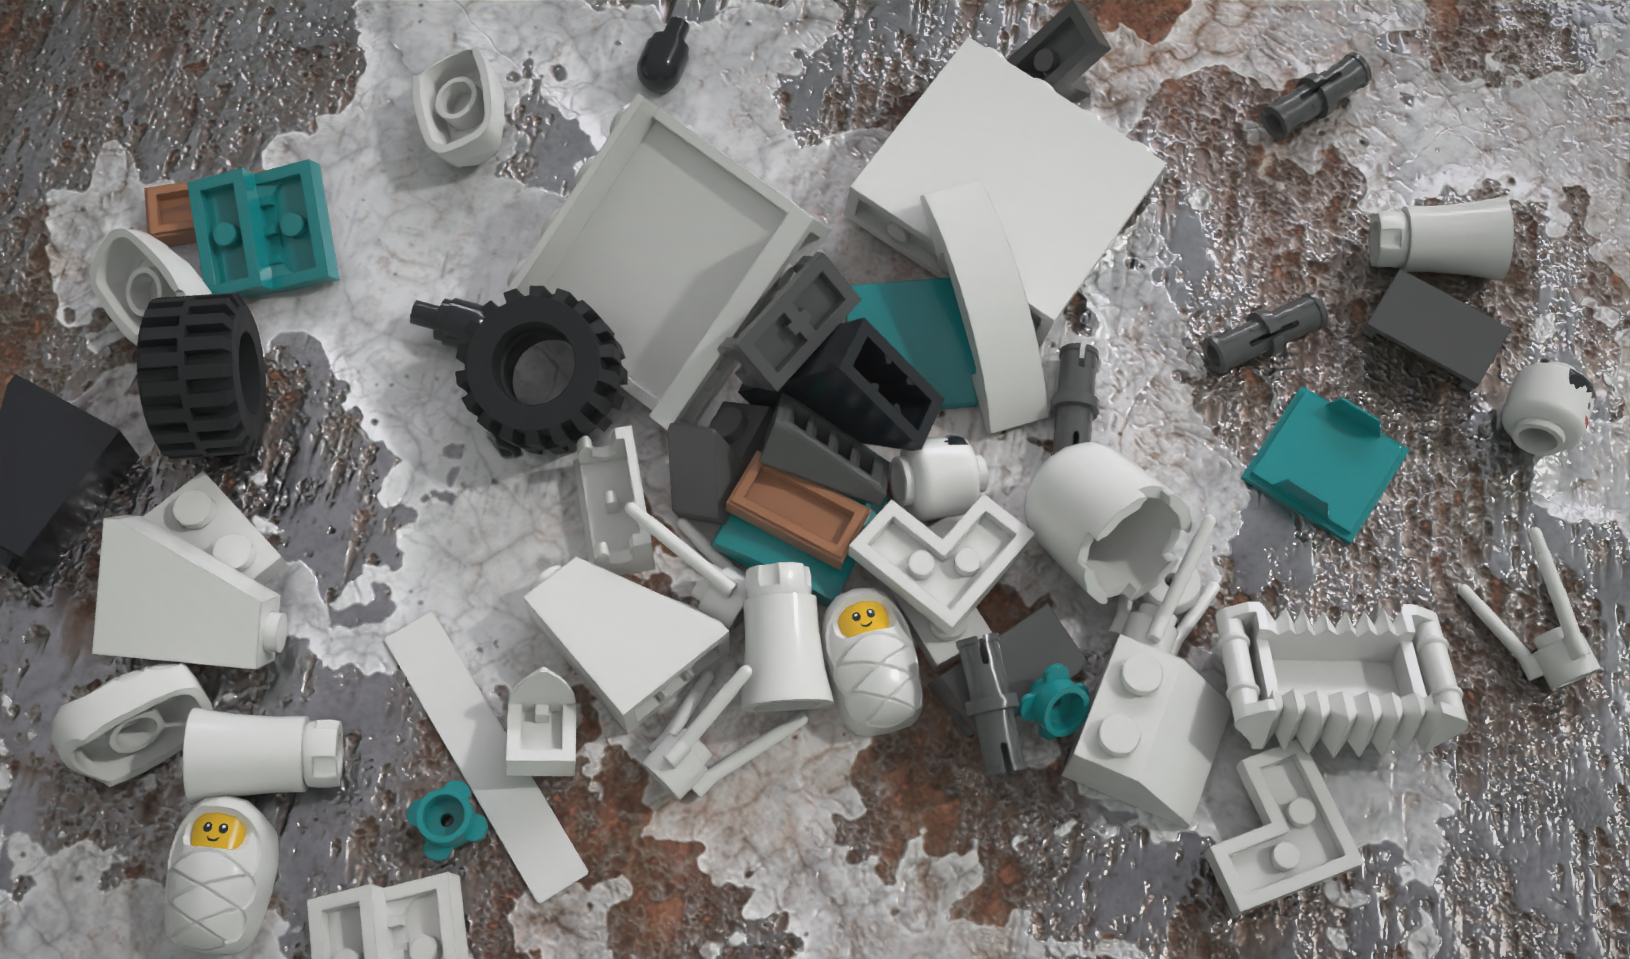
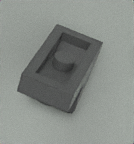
[1007,0,1112,103]
[668,401,774,525]

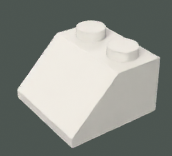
[1061,634,1232,829]

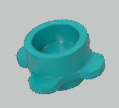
[1017,663,1090,740]
[407,780,488,862]

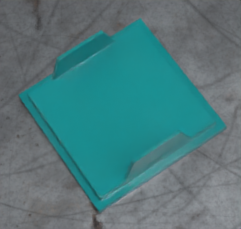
[1240,386,1410,545]

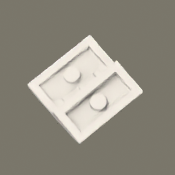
[307,872,469,959]

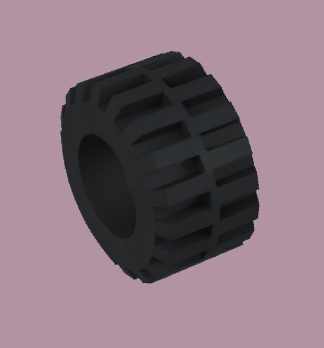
[455,286,628,455]
[137,293,266,459]

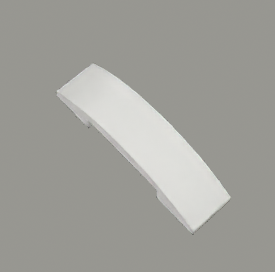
[920,180,1048,435]

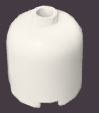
[1024,442,1192,604]

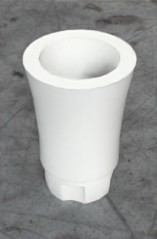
[1369,196,1514,281]
[740,562,834,713]
[183,707,344,805]

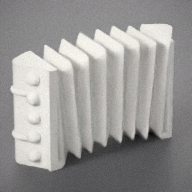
[1215,602,1469,758]

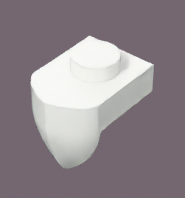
[506,667,576,776]

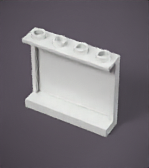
[844,37,1167,345]
[499,93,831,431]

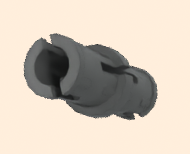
[1260,52,1372,140]
[1203,292,1328,374]
[1050,343,1100,456]
[956,633,1028,778]

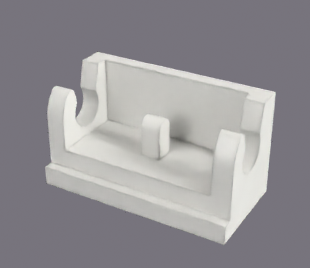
[573,425,656,575]

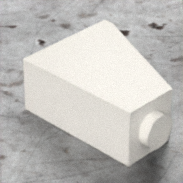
[92,515,288,669]
[523,556,730,734]

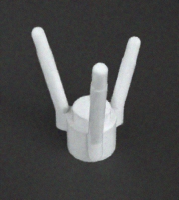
[625,502,748,631]
[1108,514,1220,657]
[1457,527,1601,690]
[641,665,808,800]

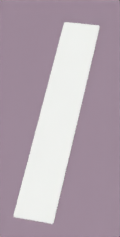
[384,611,588,904]

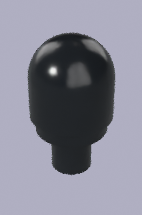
[637,17,690,93]
[410,298,487,349]

